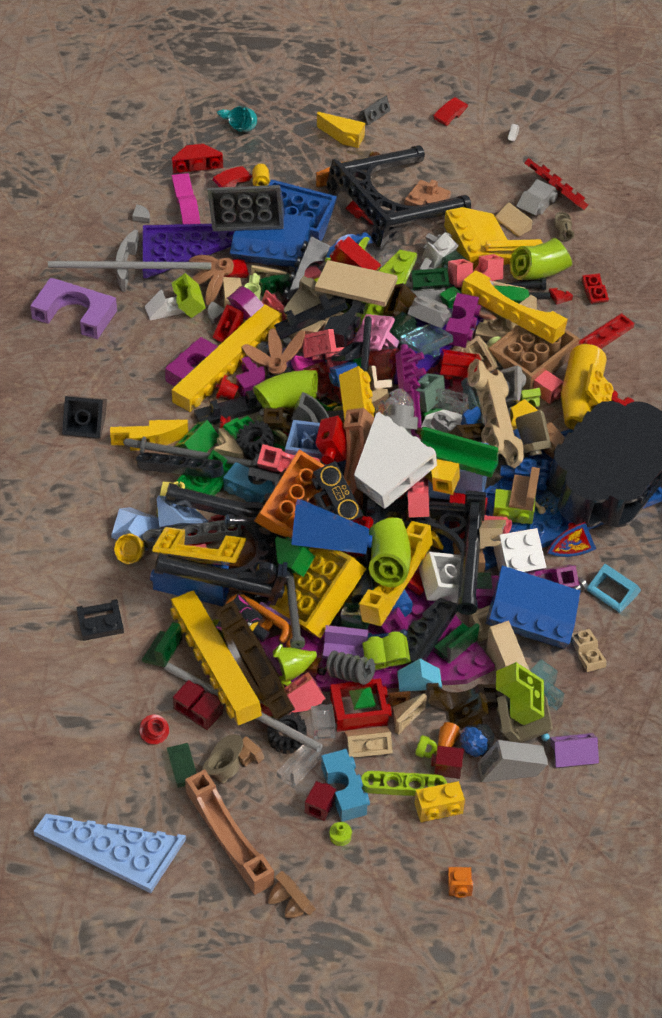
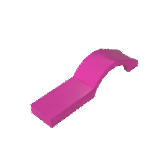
[172,173,201,224]

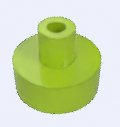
[329,822,352,846]

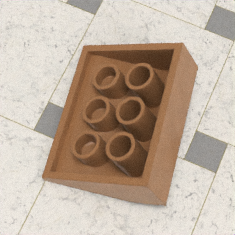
[489,325,580,390]

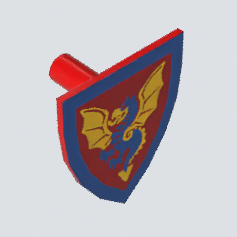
[547,522,596,557]

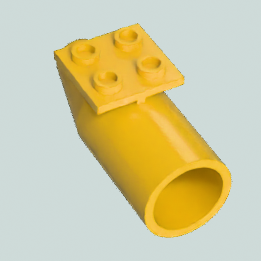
[561,344,613,430]

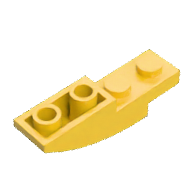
[110,420,188,451]

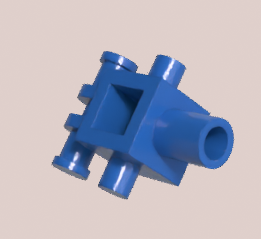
[500,457,550,490]

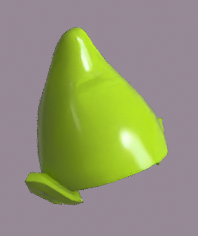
[273,644,317,686]

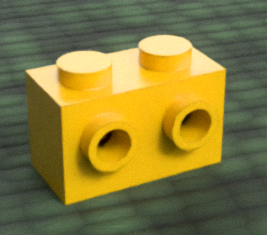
[414,781,465,823]

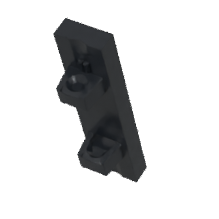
[274,294,348,339]
[194,390,264,425]

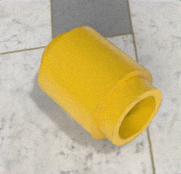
[252,164,270,186]

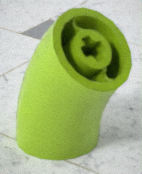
[510,238,572,280]
[253,370,318,409]
[369,518,411,587]

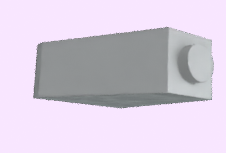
[477,740,548,782]

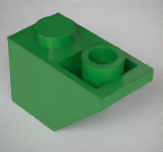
[275,537,315,577]

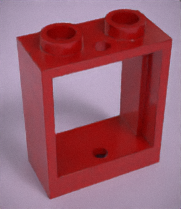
[330,678,392,732]

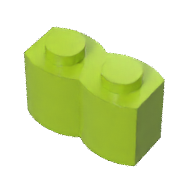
[362,632,411,670]

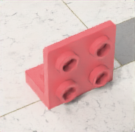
[302,329,345,361]

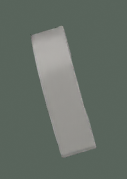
[116,230,139,292]

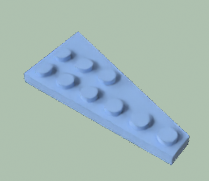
[34,814,186,893]

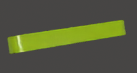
[361,771,447,796]

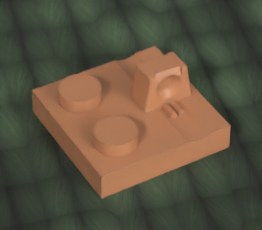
[404,180,451,206]

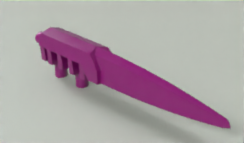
[395,344,426,441]

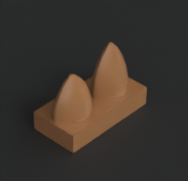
[268,871,316,918]

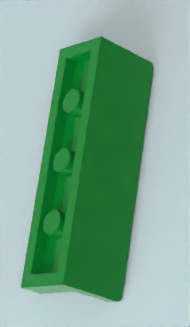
[421,427,499,478]

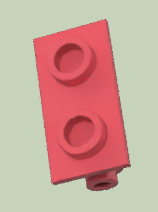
[261,290,287,321]

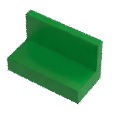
[174,420,219,452]

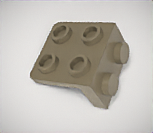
[284,275,334,315]
[514,410,552,459]
[496,695,553,743]

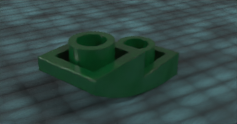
[259,274,290,297]

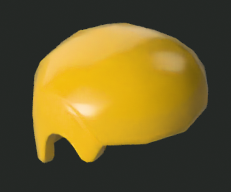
[114,533,145,564]

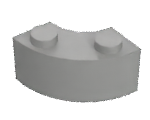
[517,179,558,215]

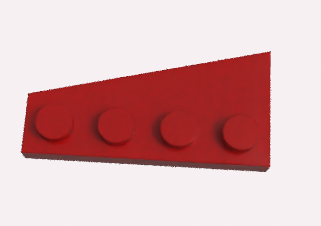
[524,158,589,210]

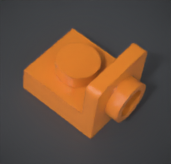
[448,867,473,898]

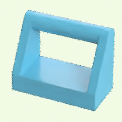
[587,564,641,613]

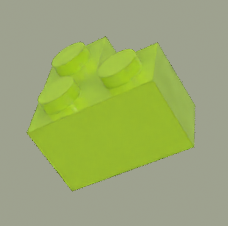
[496,662,544,725]

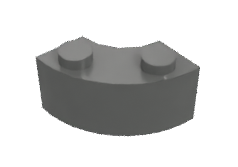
[291,392,329,423]

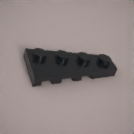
[406,598,458,664]

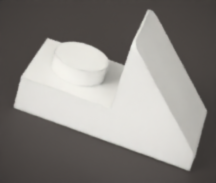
[421,232,458,269]
[145,290,184,321]

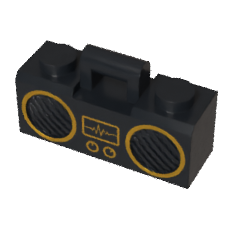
[311,461,363,523]

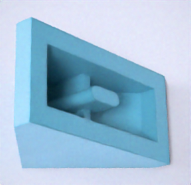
[397,659,442,692]

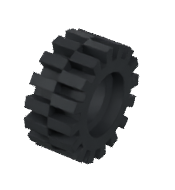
[237,420,275,458]
[267,712,307,754]

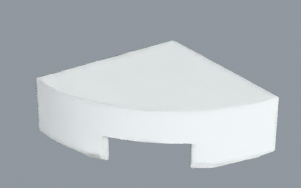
[508,124,519,141]

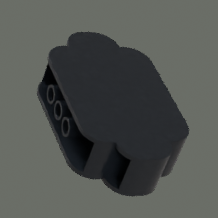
[547,401,662,527]

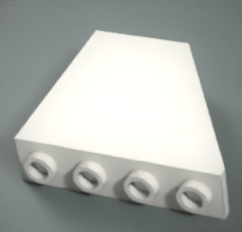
[354,412,437,509]

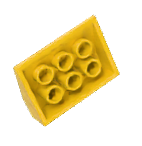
[444,207,514,270]
[269,547,366,639]

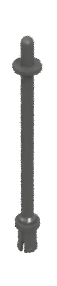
[123,436,255,468]

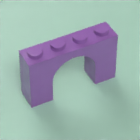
[30,278,117,339]

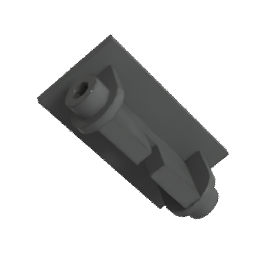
[358,96,391,125]

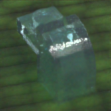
[531,660,565,710]

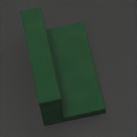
[409,268,449,290]
[142,622,183,667]
[434,623,480,664]

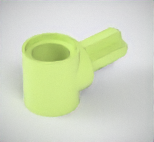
[244,273,261,300]

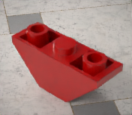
[172,144,223,173]

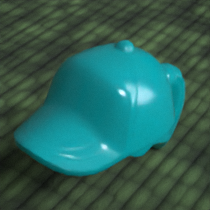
[217,106,257,132]

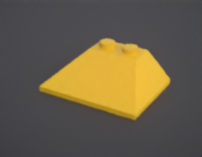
[152,527,246,565]

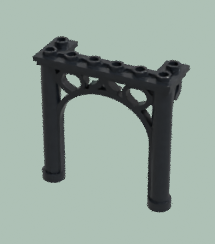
[326,145,471,249]
[154,483,290,606]
[351,491,486,615]

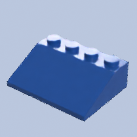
[268,179,337,241]
[230,214,312,268]
[485,565,580,649]

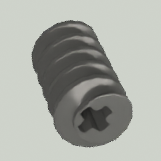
[327,650,375,684]

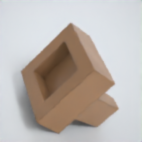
[238,736,264,767]

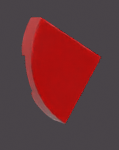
[548,288,573,305]

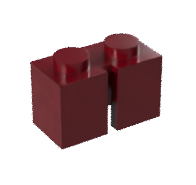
[172,680,223,730]

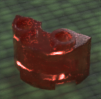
[369,348,399,381]
[303,361,339,400]

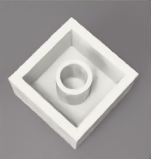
[492,528,546,573]
[418,552,461,603]

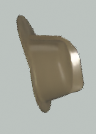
[203,734,243,784]

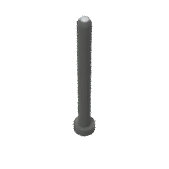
[286,570,305,649]

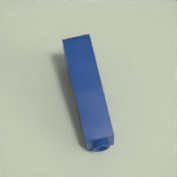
[291,499,373,554]
[150,564,230,606]

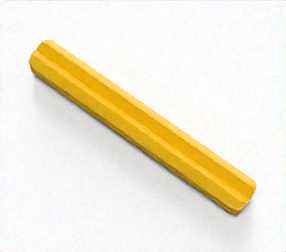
[484,239,543,251]

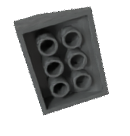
[207,185,284,231]

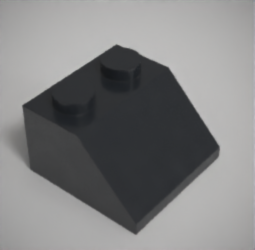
[62,395,107,438]

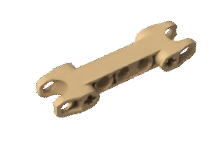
[467,359,524,468]

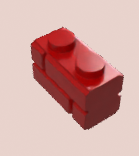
[438,349,481,380]

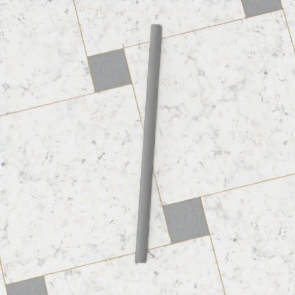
[48,261,211,270]
[164,662,322,752]

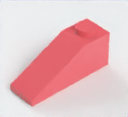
[260,672,325,716]

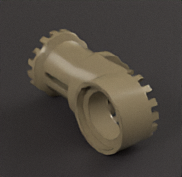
[554,211,575,242]

